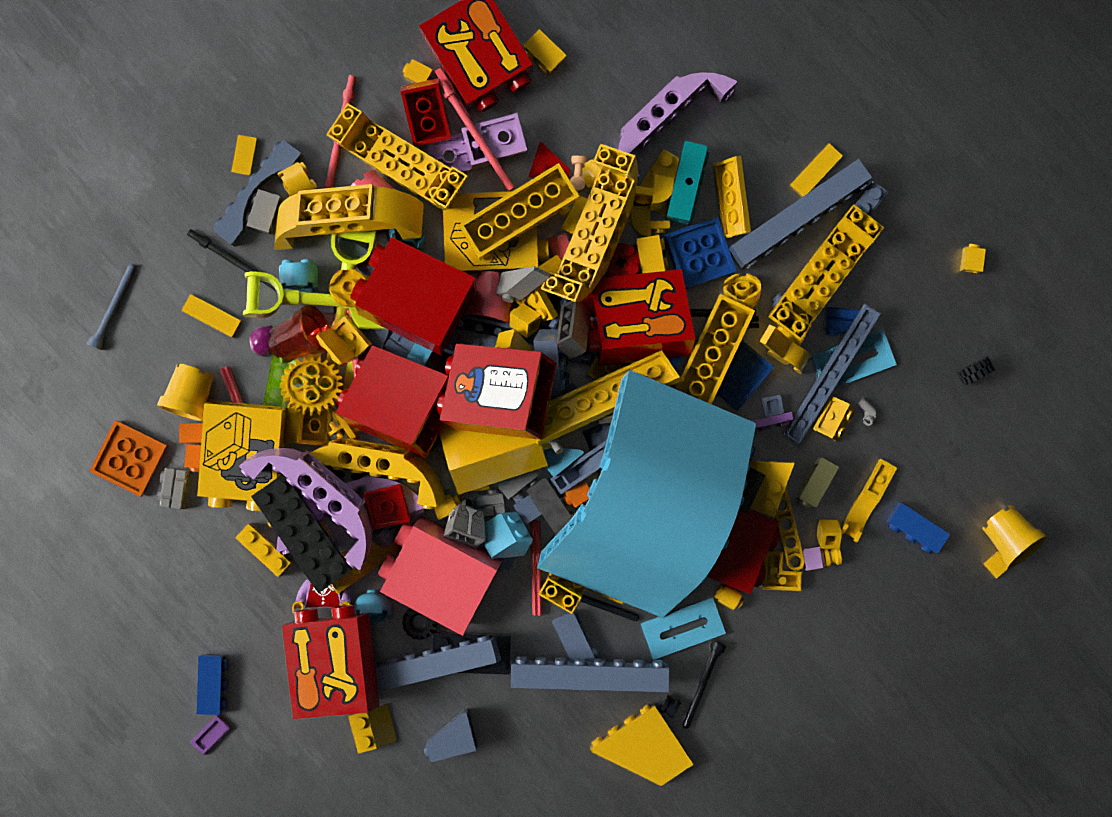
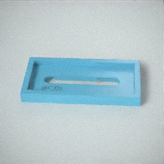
[811,329,897,387]
[640,597,726,660]

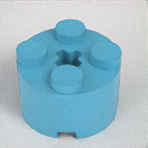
[279,259,318,293]

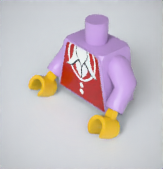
[292,579,351,613]

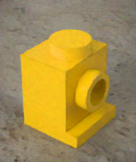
[434,493,462,520]

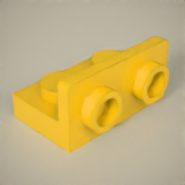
[813,396,855,442]

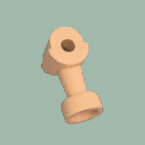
[570,155,587,193]

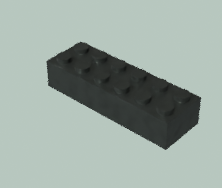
[251,474,352,593]

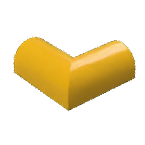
[763,551,802,591]

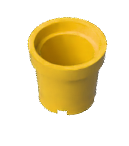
[157,364,214,422]
[982,504,1048,569]

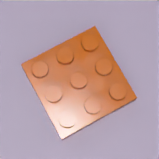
[89,420,168,497]

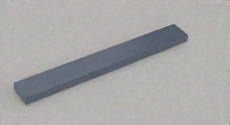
[783,304,881,445]

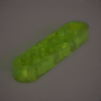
[263,347,291,406]

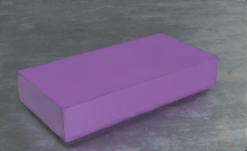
[190,715,231,756]

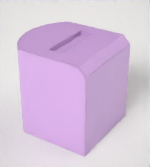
[802,546,826,571]

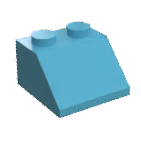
[543,447,584,477]
[483,512,533,559]

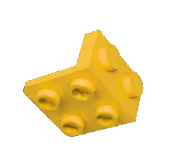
[316,315,372,365]

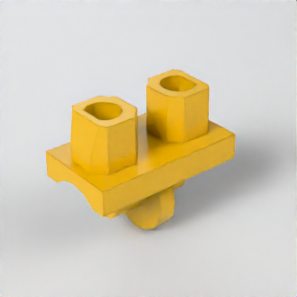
[328,409,361,439]

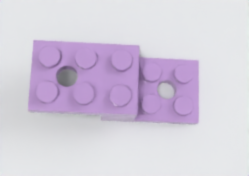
[426,113,527,173]

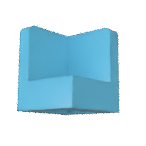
[406,343,432,366]

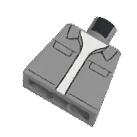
[443,499,485,548]

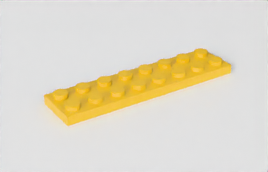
[534,350,680,446]

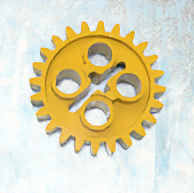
[280,356,343,416]

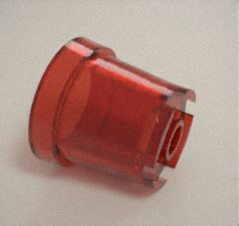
[268,305,331,363]

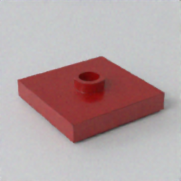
[363,483,411,530]

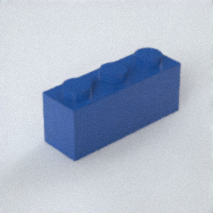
[886,503,950,555]
[196,654,228,715]

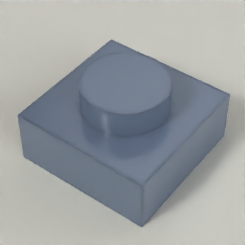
[761,395,784,417]

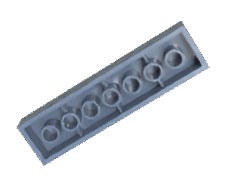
[729,159,872,269]
[511,656,669,692]

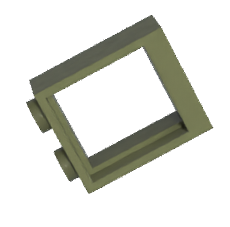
[795,458,839,509]

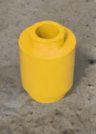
[714,584,744,610]

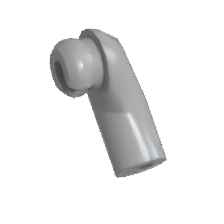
[857,398,877,426]

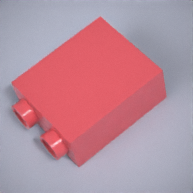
[377,516,503,636]

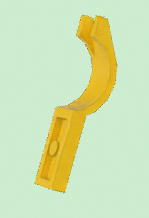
[760,325,811,374]
[841,458,897,543]

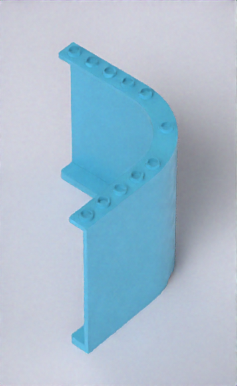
[537,370,756,618]

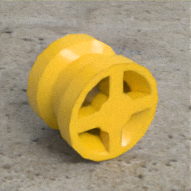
[823,549,842,567]

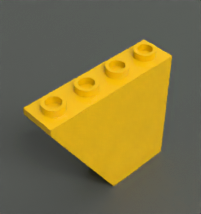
[590,704,694,786]

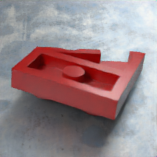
[528,142,570,179]

